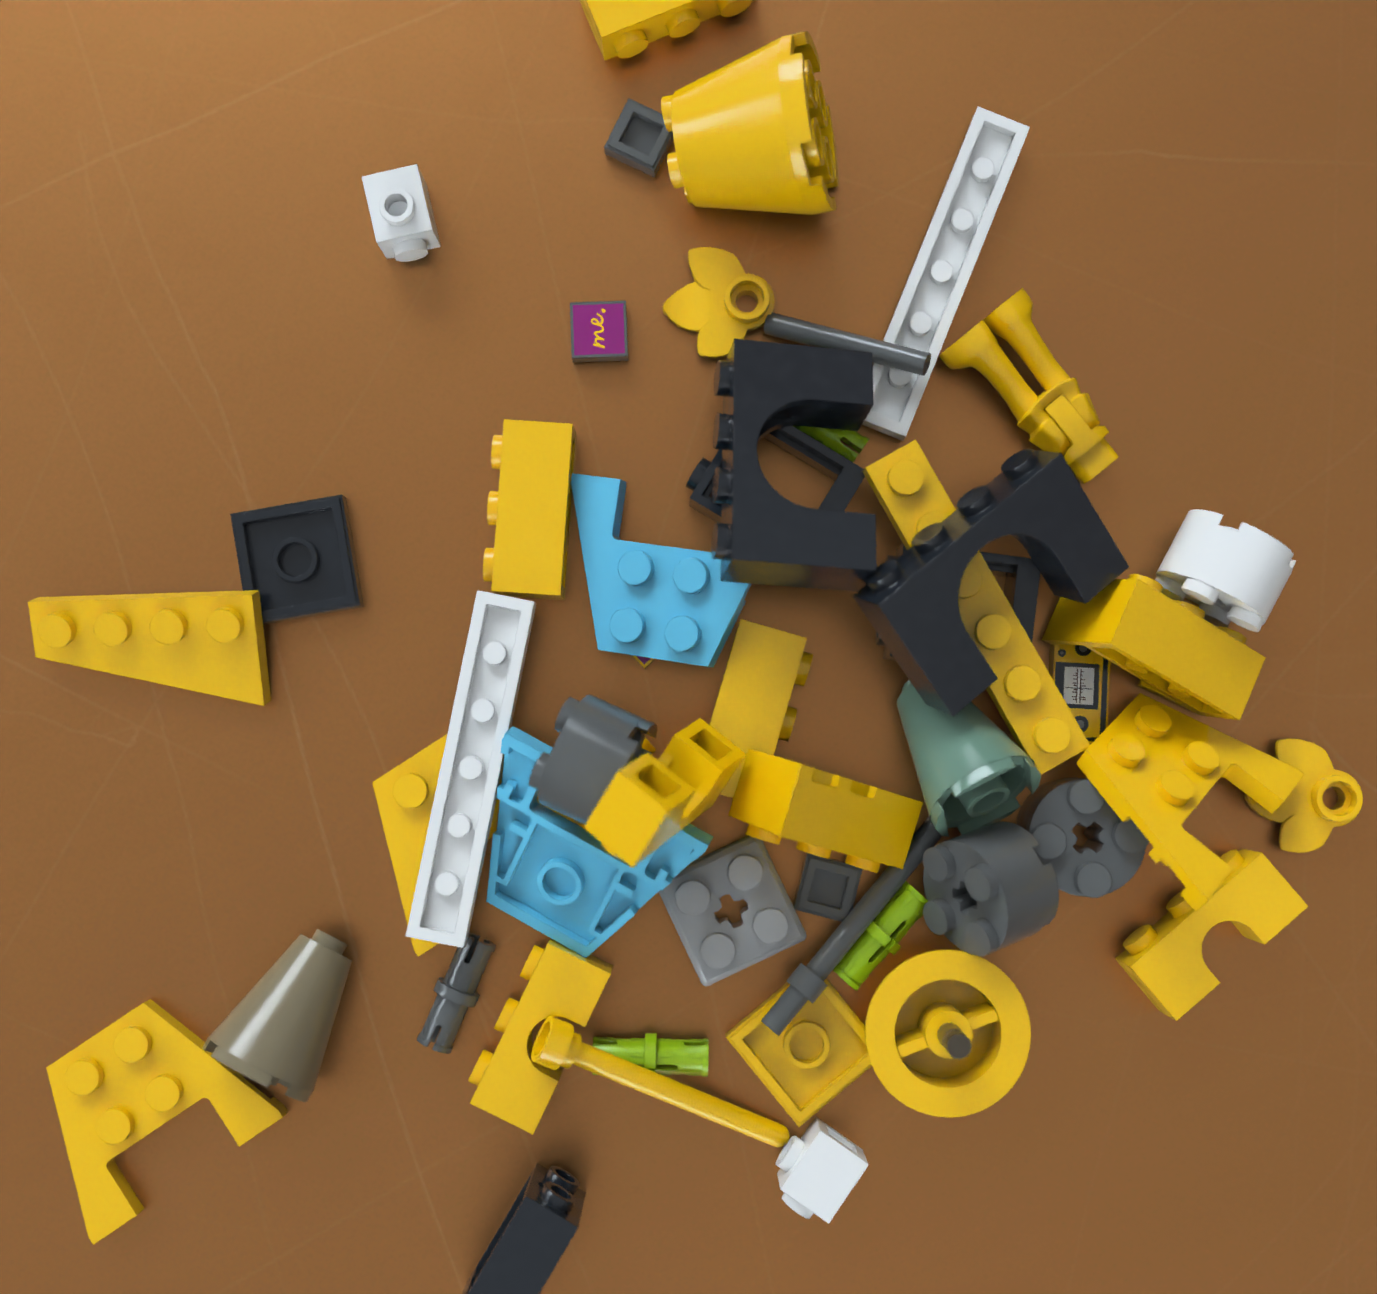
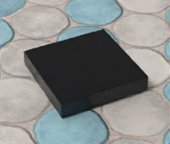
[230,495,364,625]

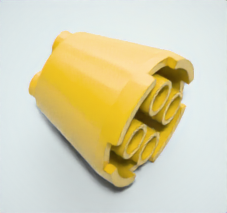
[661,31,839,215]

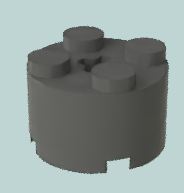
[528,694,658,825]
[1016,777,1149,898]
[923,821,1059,957]

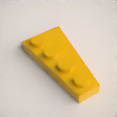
[28,590,271,706]

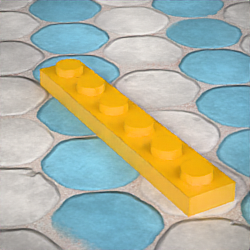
[862,439,1090,775]

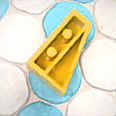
[1042,574,1266,720]
[728,748,923,873]

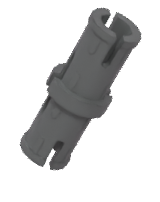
[416,932,496,1054]

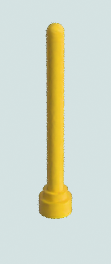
[531,1016,790,1148]

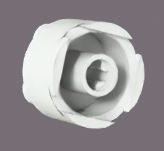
[1155,509,1297,632]

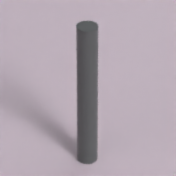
[764,312,931,376]

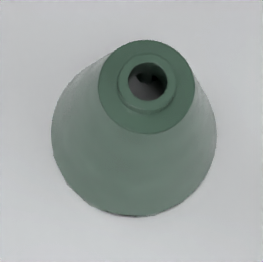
[896,680,1042,837]

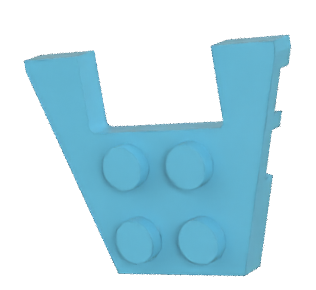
[571,473,752,667]
[486,726,713,958]

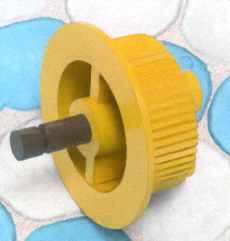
[865,949,1031,1118]

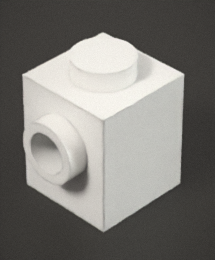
[362,164,441,262]
[776,1117,869,1224]

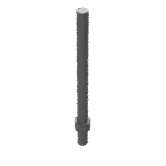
[761,817,949,1036]

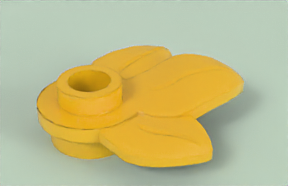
[662,247,775,358]
[1244,738,1363,853]

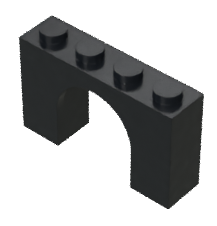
[711,339,877,592]
[853,449,1129,717]

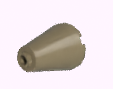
[202,929,352,1102]

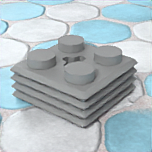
[659,835,807,986]

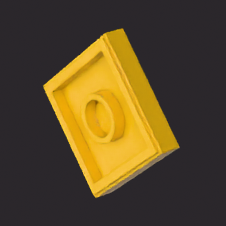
[725,978,872,1127]

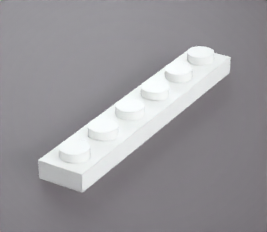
[862,106,1030,441]
[406,590,537,948]

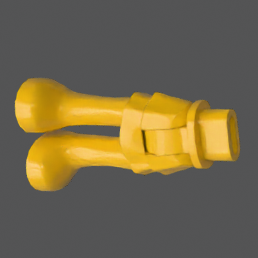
[939,287,1119,484]

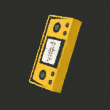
[1049,644,1110,744]

